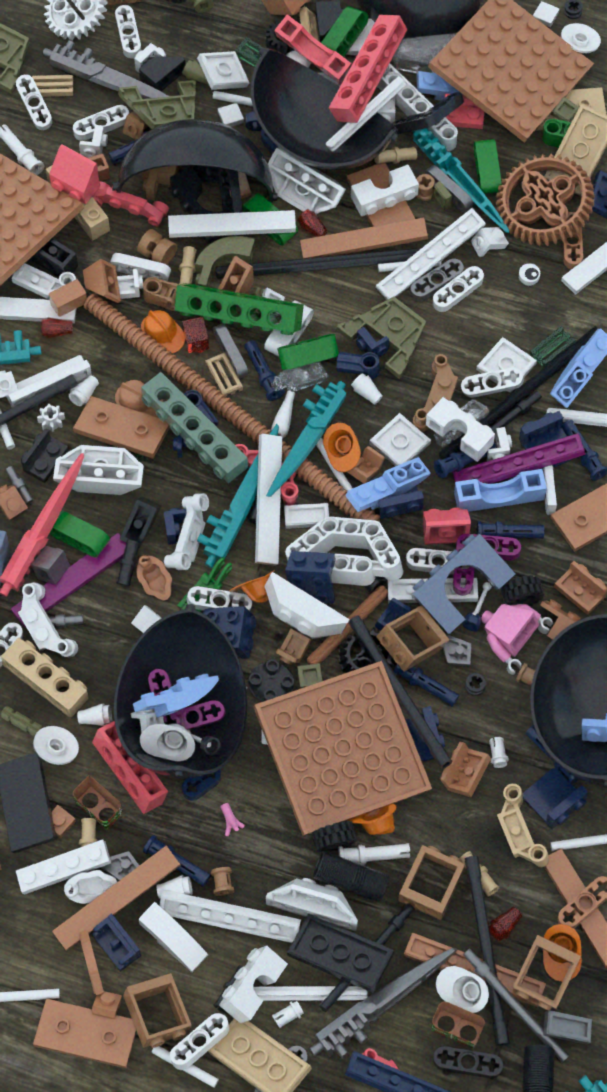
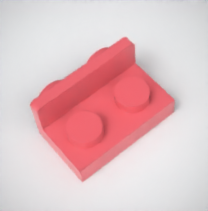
[445,94,484,129]

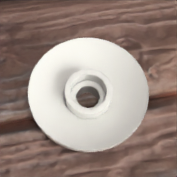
[561,23,601,53]
[33,726,79,765]

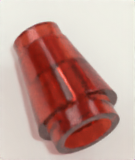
[297,209,328,237]
[41,317,73,338]
[489,907,522,941]

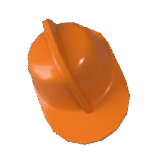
[141,310,185,354]
[323,423,361,472]
[229,570,275,603]
[347,804,396,835]
[543,924,582,982]

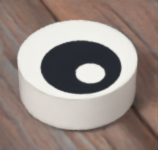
[519,264,540,286]

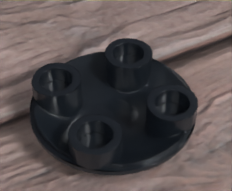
[249,659,294,702]

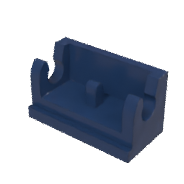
[92,913,141,972]

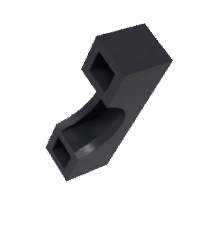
[169,166,236,243]

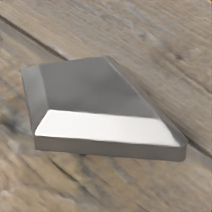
[443,634,471,666]
[100,851,139,881]

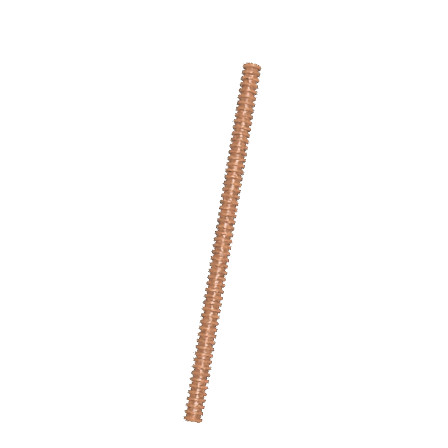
[84,293,380,522]

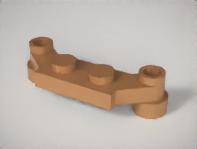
[412,354,458,432]

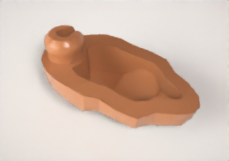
[137,555,173,601]

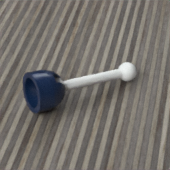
[462,582,492,632]

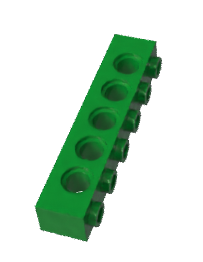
[174,283,304,335]

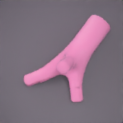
[221,803,245,837]

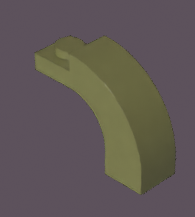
[195,236,255,287]

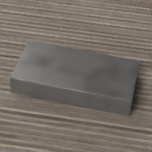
[543,1010,592,1044]

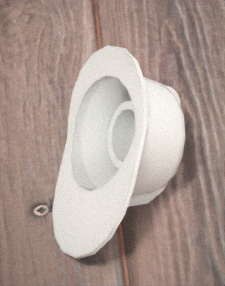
[140,724,195,761]
[436,966,489,1013]

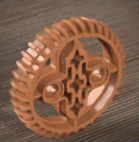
[496,153,595,247]

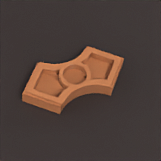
[79,930,104,995]

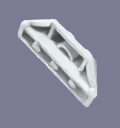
[268,148,346,216]
[53,445,144,495]
[265,572,350,639]
[266,878,358,931]

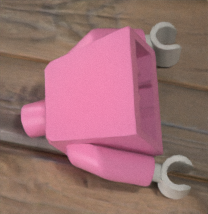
[481,604,553,675]

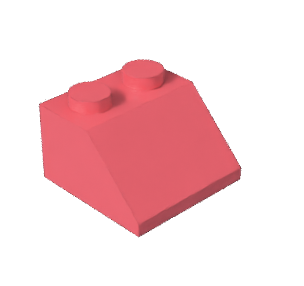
[49,144,100,204]
[423,508,471,545]

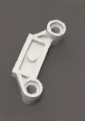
[12,263,76,300]
[164,493,209,570]
[18,582,78,657]

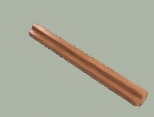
[307,585,388,665]

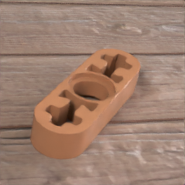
[562,212,583,269]
[557,876,607,929]

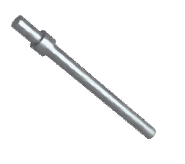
[463,948,568,1063]

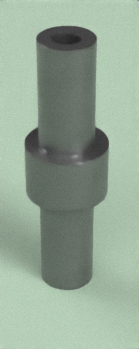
[5,466,34,505]
[49,614,83,628]

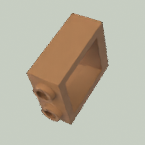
[376,605,449,672]
[398,845,465,920]
[513,935,581,1010]
[123,973,192,1048]

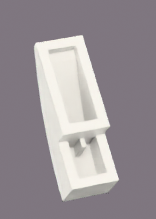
[139,902,208,973]

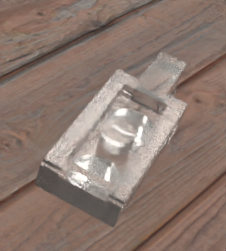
[271,362,329,392]
[434,399,489,448]

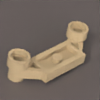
[497,784,548,867]

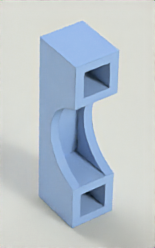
[454,469,547,512]

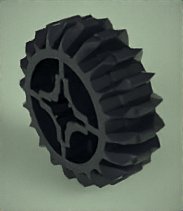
[339,627,397,673]

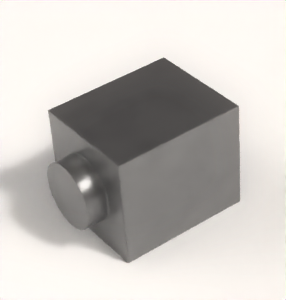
[31,546,70,585]

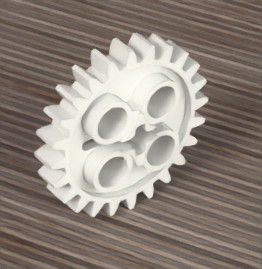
[44,0,108,41]

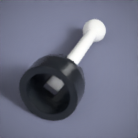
[187,730,221,755]

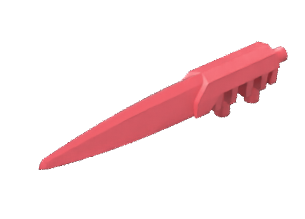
[0,453,84,597]

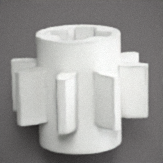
[37,404,65,432]

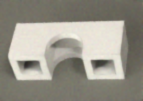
[351,165,419,217]
[426,397,495,462]
[219,946,287,1023]

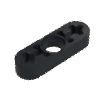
[433,1046,503,1079]

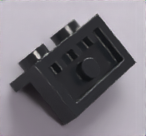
[21,429,69,483]

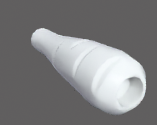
[271,390,295,438]

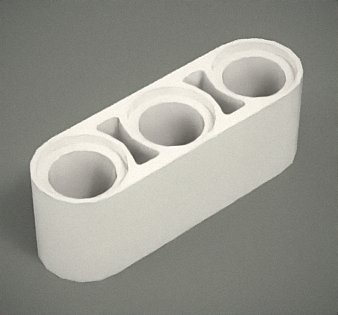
[264,300,314,357]

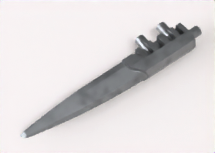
[43,40,169,99]
[309,948,458,1059]

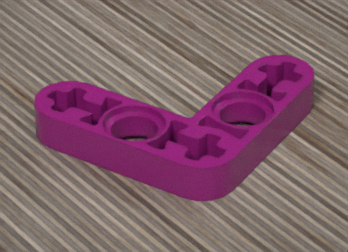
[453,534,521,596]
[148,669,226,730]

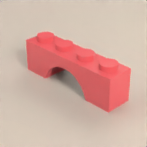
[274,14,352,85]

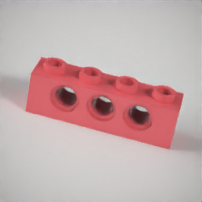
[92,721,168,814]

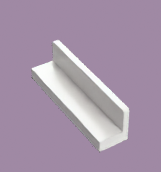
[6,355,92,407]

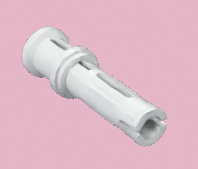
[0,125,44,175]
[338,843,410,865]

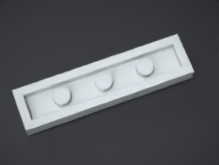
[388,578,478,603]
[16,840,111,895]

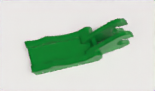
[177,557,232,612]

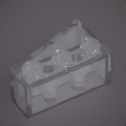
[393,33,457,73]

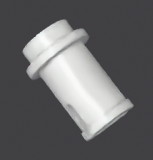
[489,737,509,768]
[272,1001,304,1029]

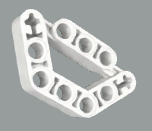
[285,517,403,586]

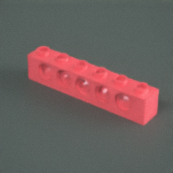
[329,15,407,123]

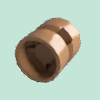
[137,229,177,265]

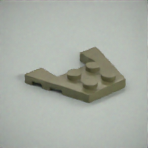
[0,23,30,94]
[118,80,196,129]
[337,297,426,379]

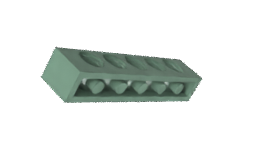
[141,372,248,483]

